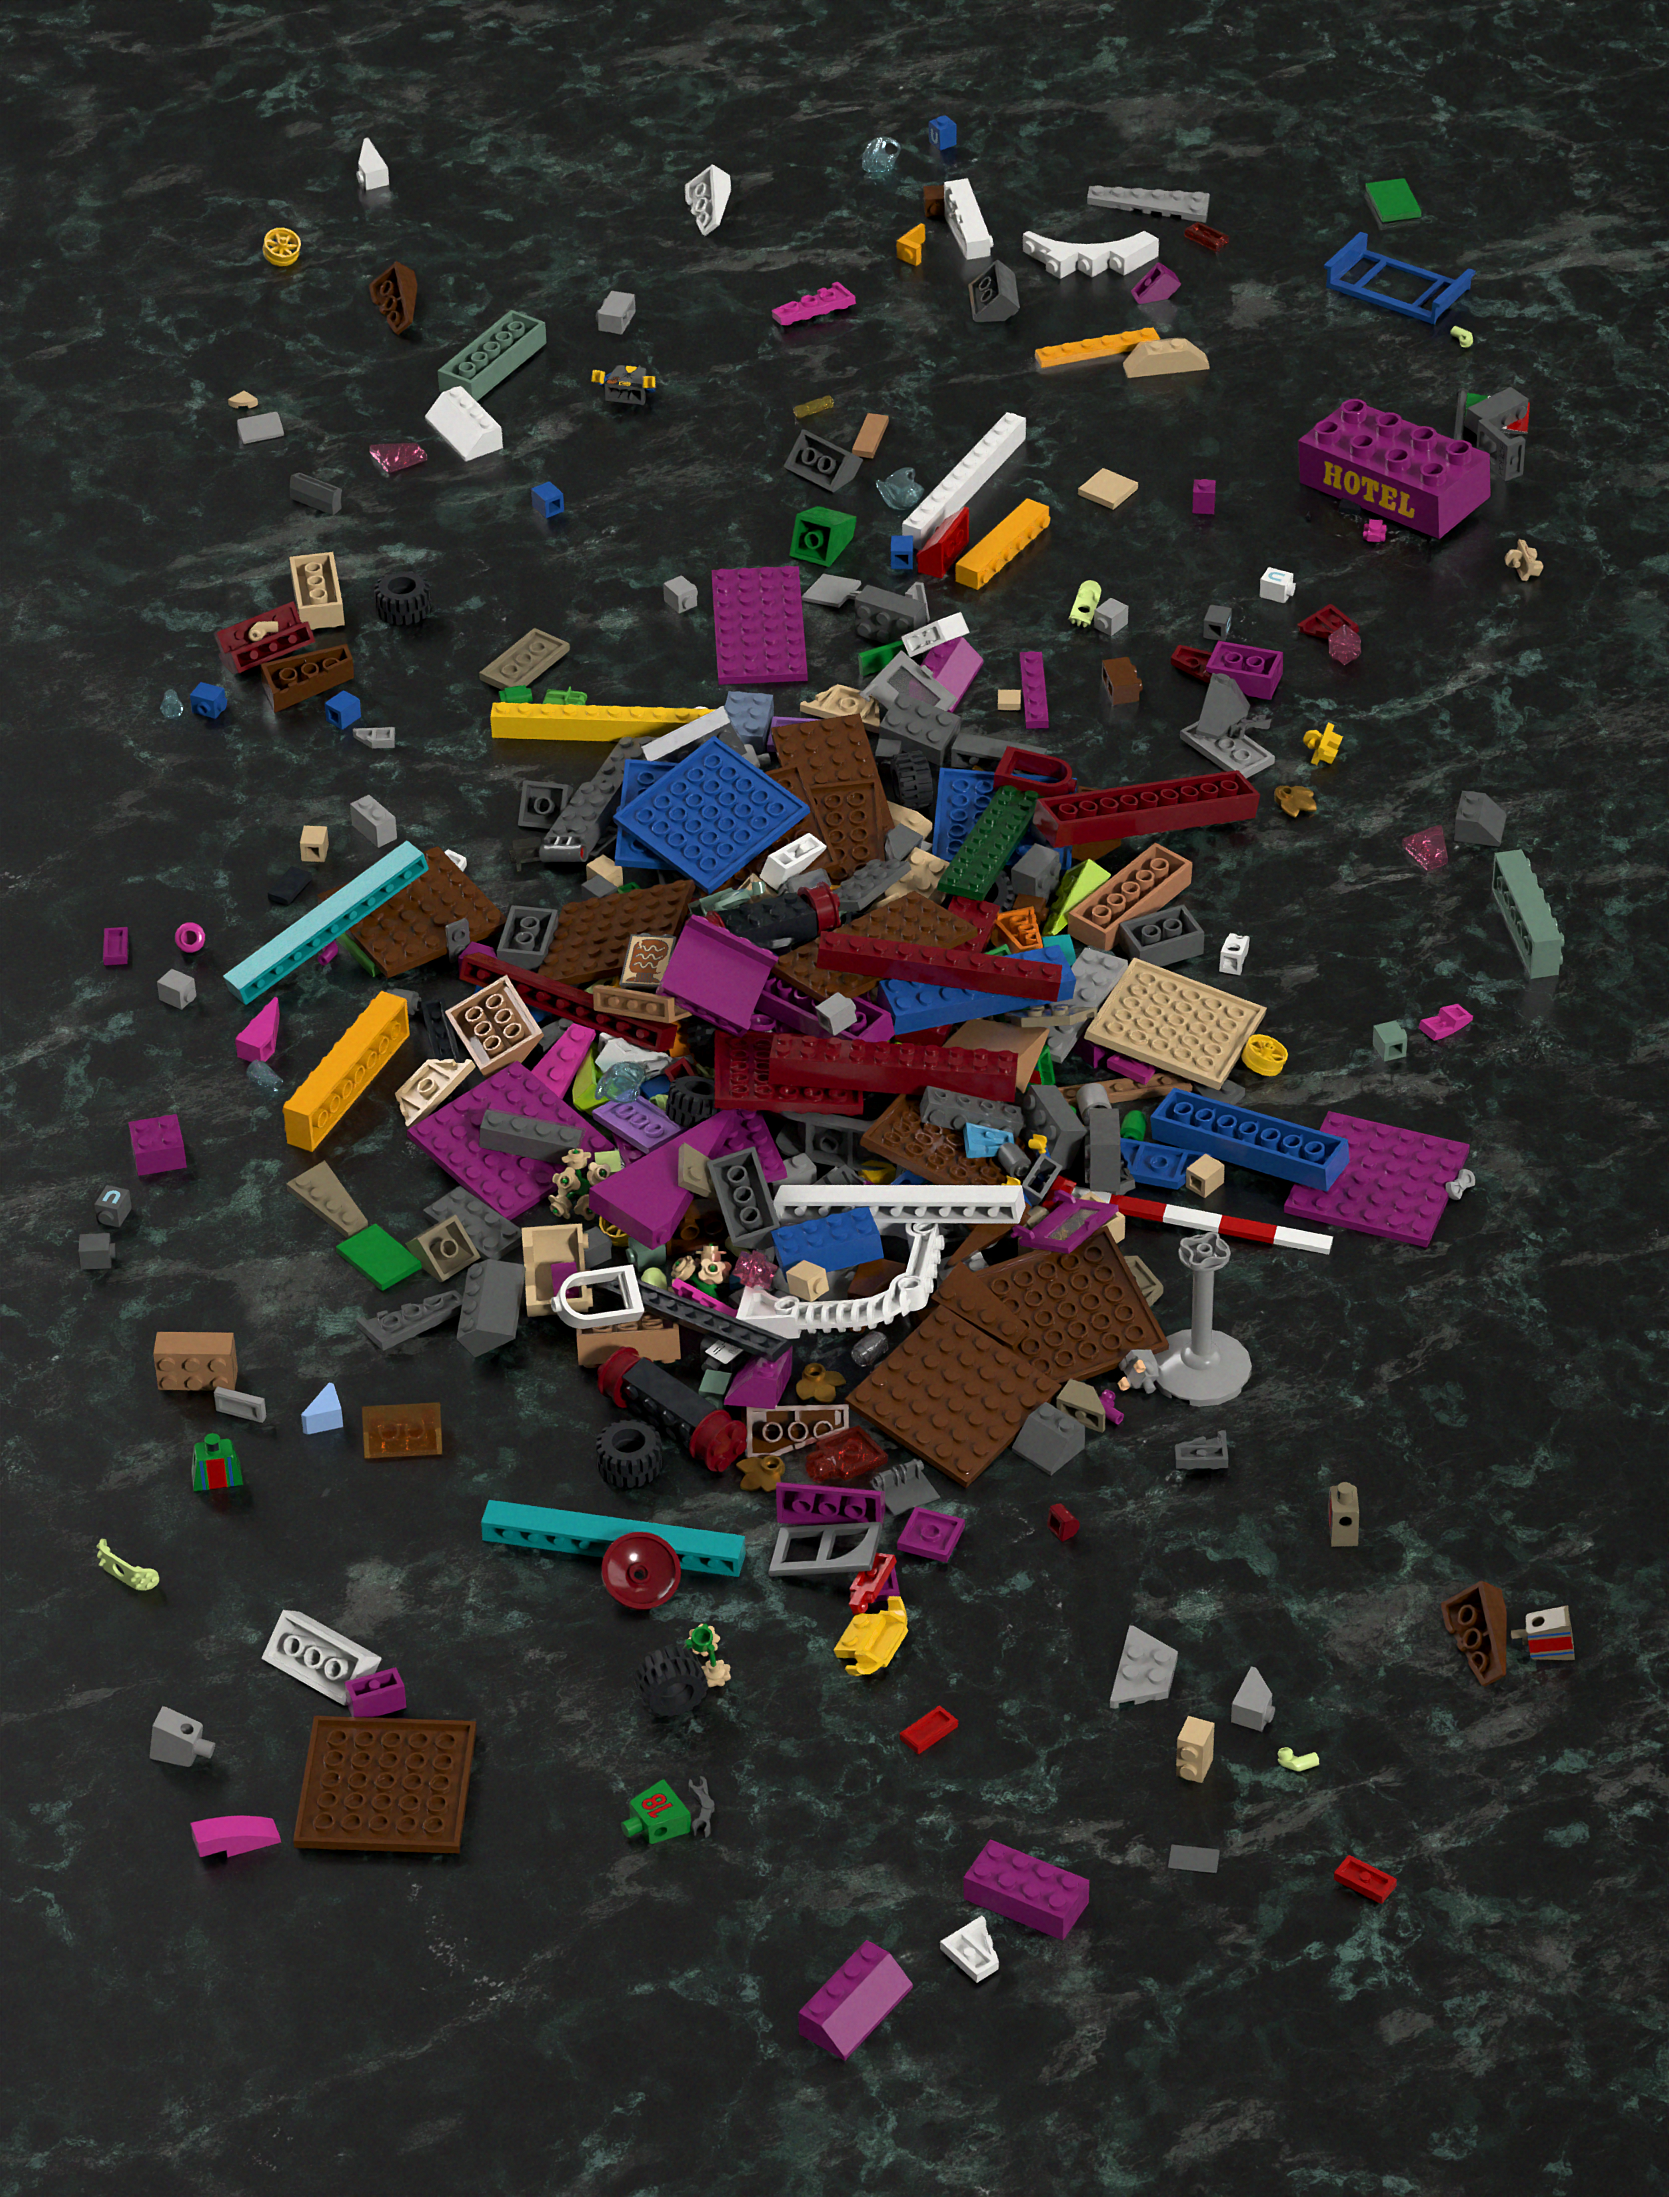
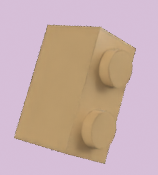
[1176,1716,1214,1783]

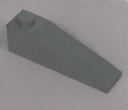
[1196,673,1250,740]

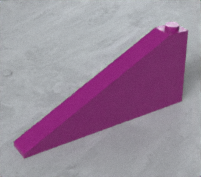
[589,1109,734,1250]

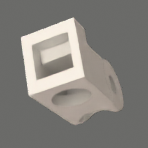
[1219,933,1249,975]

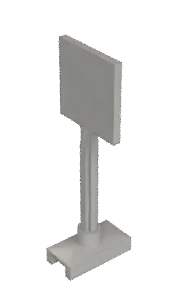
[801,574,930,622]

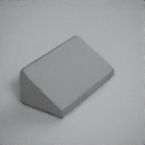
[237,412,284,444]

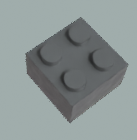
[1011,843,1061,905]

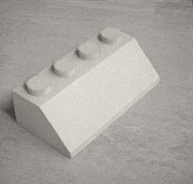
[425,386,503,461]
[262,1610,381,1705]

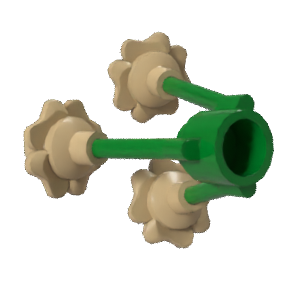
[682,1624,731,1687]

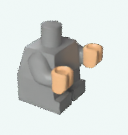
[1118,1350,1159,1393]

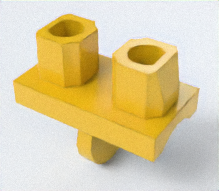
[1303,722,1343,765]

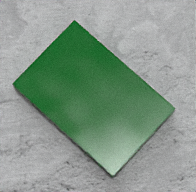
[1365,178,1421,222]
[336,1223,422,1291]

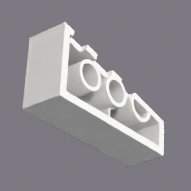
[944,178,993,260]

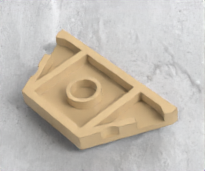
[800,684,880,734]
[395,1059,476,1129]

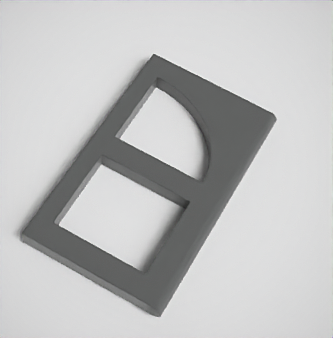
[769,1522,882,1577]

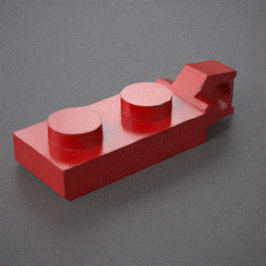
[849,1553,897,1615]

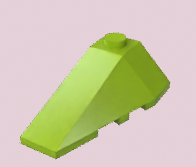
[1041,859,1111,940]
[572,1041,624,1116]

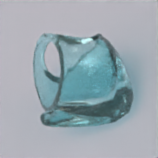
[862,137,901,173]
[876,467,924,510]
[595,1061,644,1104]

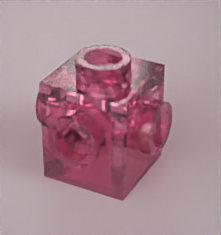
[1328,624,1361,665]
[732,1250,778,1289]

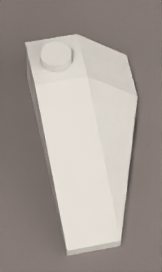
[685,164,731,236]

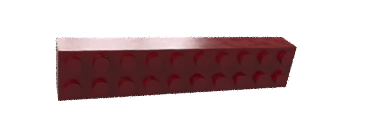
[1033,770,1260,848]
[768,1034,1019,1102]

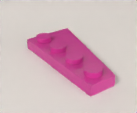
[772,282,856,325]
[531,1023,596,1100]
[1107,1052,1158,1085]

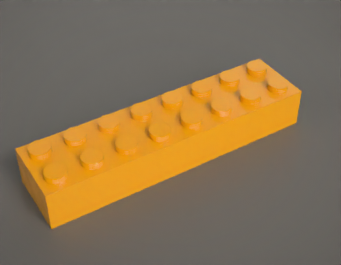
[282,991,410,1152]

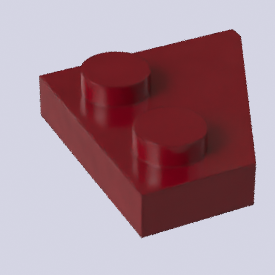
[1297,603,1359,643]

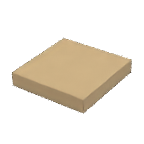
[1078,468,1138,510]

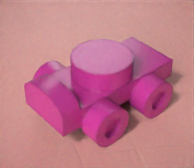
[1363,520,1386,542]

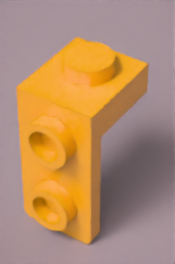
[896,223,925,266]

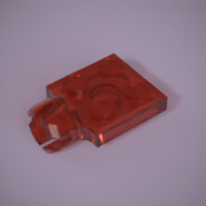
[805,1425,888,1483]

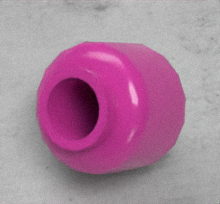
[175,922,205,953]

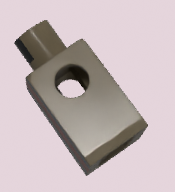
[1328,1482,1359,1547]
[1511,1606,1575,1660]

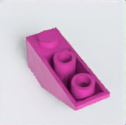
[235,997,280,1066]

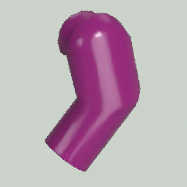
[1099,1390,1124,1425]

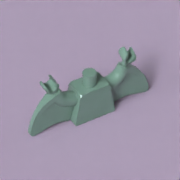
[684,881,766,921]

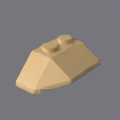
[1123,337,1209,378]

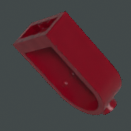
[993,746,1077,798]

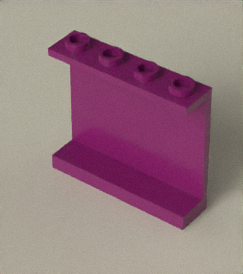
[655,914,779,1038]

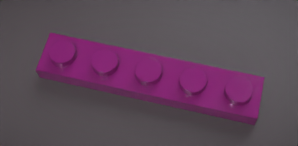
[1020,651,1049,729]

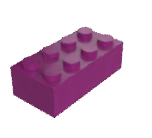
[964,1839,1089,1940]

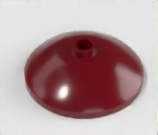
[601,1532,681,1610]

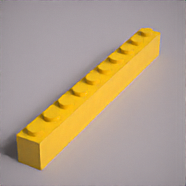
[490,702,714,742]

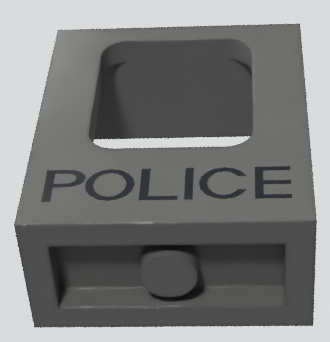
[1476,414,1526,481]

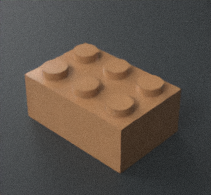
[153,1332,238,1391]

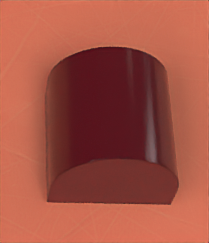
[1047,1504,1080,1541]

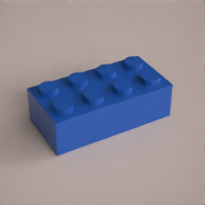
[771,1207,884,1283]

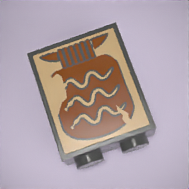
[619,933,678,994]

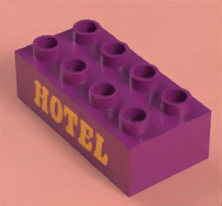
[1298,399,1490,539]

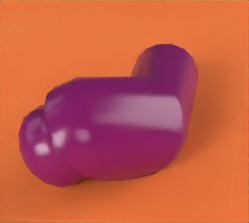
[318,940,338,966]

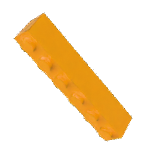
[956,498,1050,590]

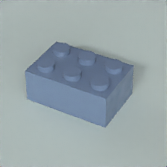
[724,691,774,755]

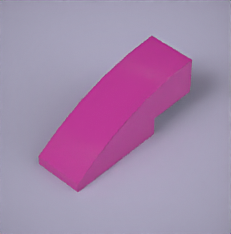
[191,1816,281,1857]

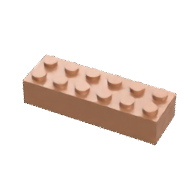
[1068,843,1192,954]

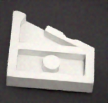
[940,1916,999,1983]

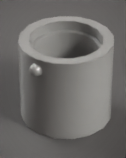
[1076,1083,1112,1121]

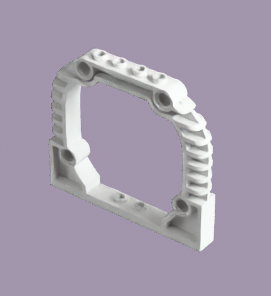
[736,1222,944,1339]

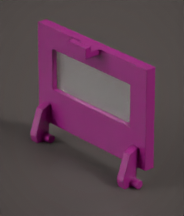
[1011,1189,1119,1254]

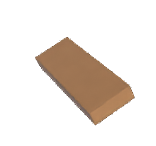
[852,413,889,458]

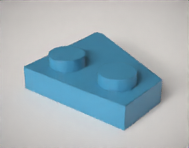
[963,1122,1014,1158]

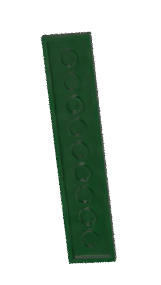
[937,785,1045,901]

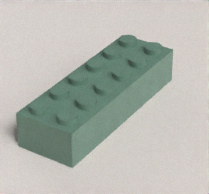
[438,310,546,402]
[1492,849,1564,979]

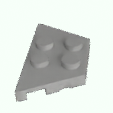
[1110,1625,1178,1709]

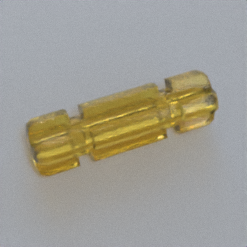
[794,395,834,418]

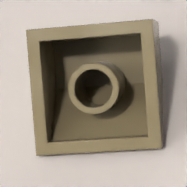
[405,1214,481,1282]

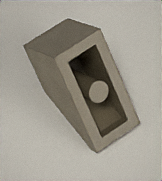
[1056,1379,1105,1433]

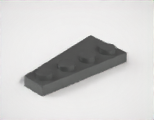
[356,1290,463,1351]

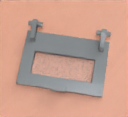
[858,650,958,711]

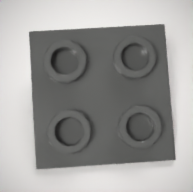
[870,1459,940,1516]

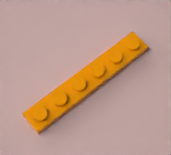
[1035,328,1160,368]

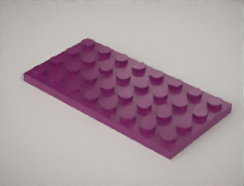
[712,566,808,685]

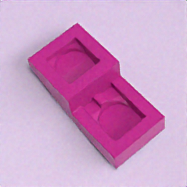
[1418,1004,1473,1041]

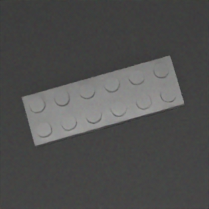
[1044,948,1128,1063]

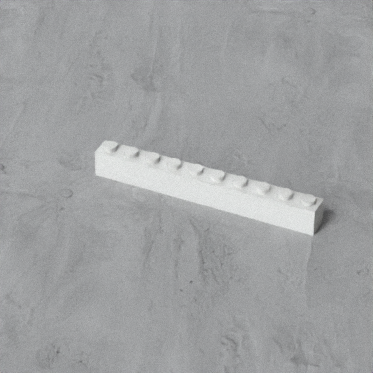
[902,412,1026,550]
[773,1185,1026,1223]

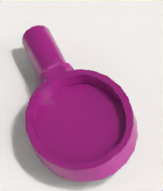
[749,1013,776,1032]

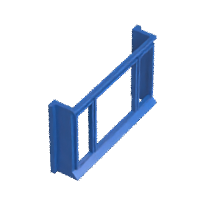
[1324,232,1476,324]

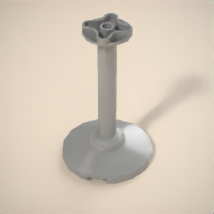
[1153,1232,1252,1407]

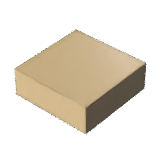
[998,690,1021,710]

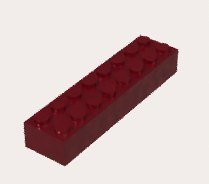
[894,895,1000,1047]

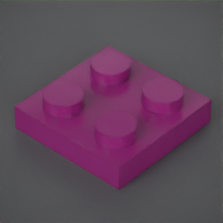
[897,1506,965,1563]

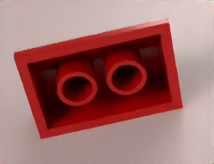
[916,507,969,579]

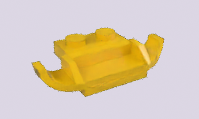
[834,1596,908,1676]

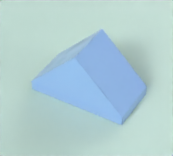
[301,1382,343,1434]

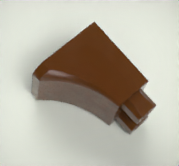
[847,1259,907,1333]

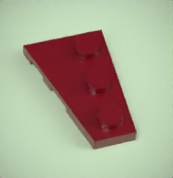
[1171,645,1212,684]

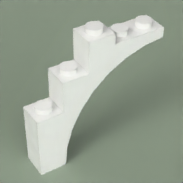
[1023,231,1159,279]

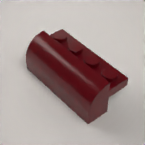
[214,601,316,674]

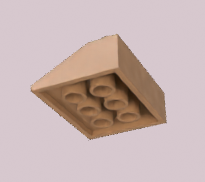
[445,975,544,1080]
[942,1019,1050,1094]
[576,1311,681,1368]

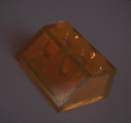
[362,1402,442,1458]

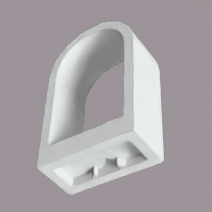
[901,612,970,657]
[551,1265,644,1329]

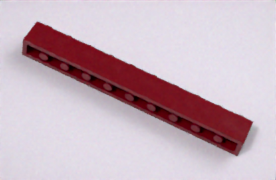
[816,931,1062,1002]
[459,952,678,1053]

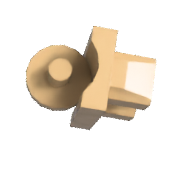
[1505,540,1543,581]

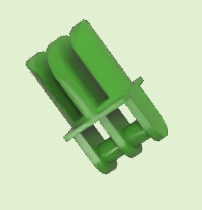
[542,686,587,705]

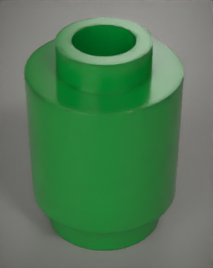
[499,684,533,703]
[1120,1110,1147,1141]

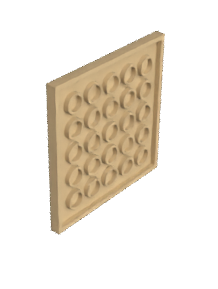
[1084,958,1267,1090]

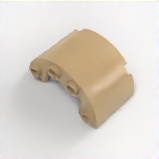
[522,1224,593,1317]

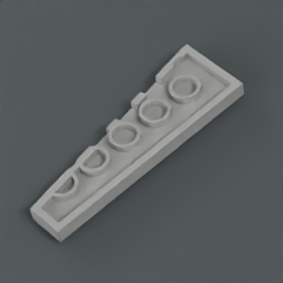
[1087,186,1210,222]

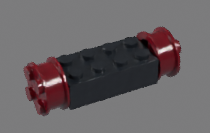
[685,882,841,950]
[597,1346,747,1472]

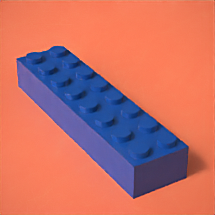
[876,945,1076,1035]
[1150,1088,1350,1192]

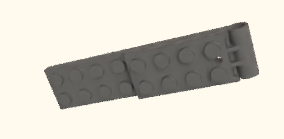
[539,736,660,862]

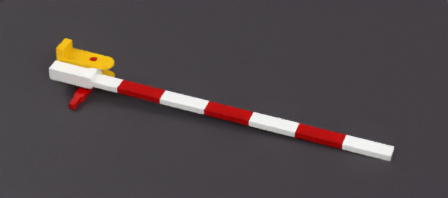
[1019,1176,1333,1255]

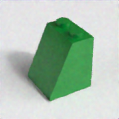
[789,506,857,567]

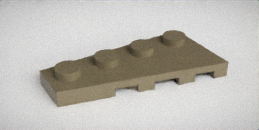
[678,1142,720,1203]
[286,1160,368,1239]

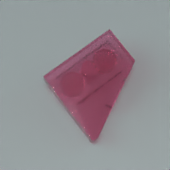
[370,443,426,473]
[1402,825,1448,871]

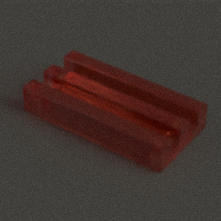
[1185,222,1229,251]

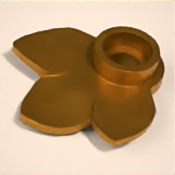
[1274,786,1317,818]
[796,1363,846,1404]
[736,1455,785,1493]

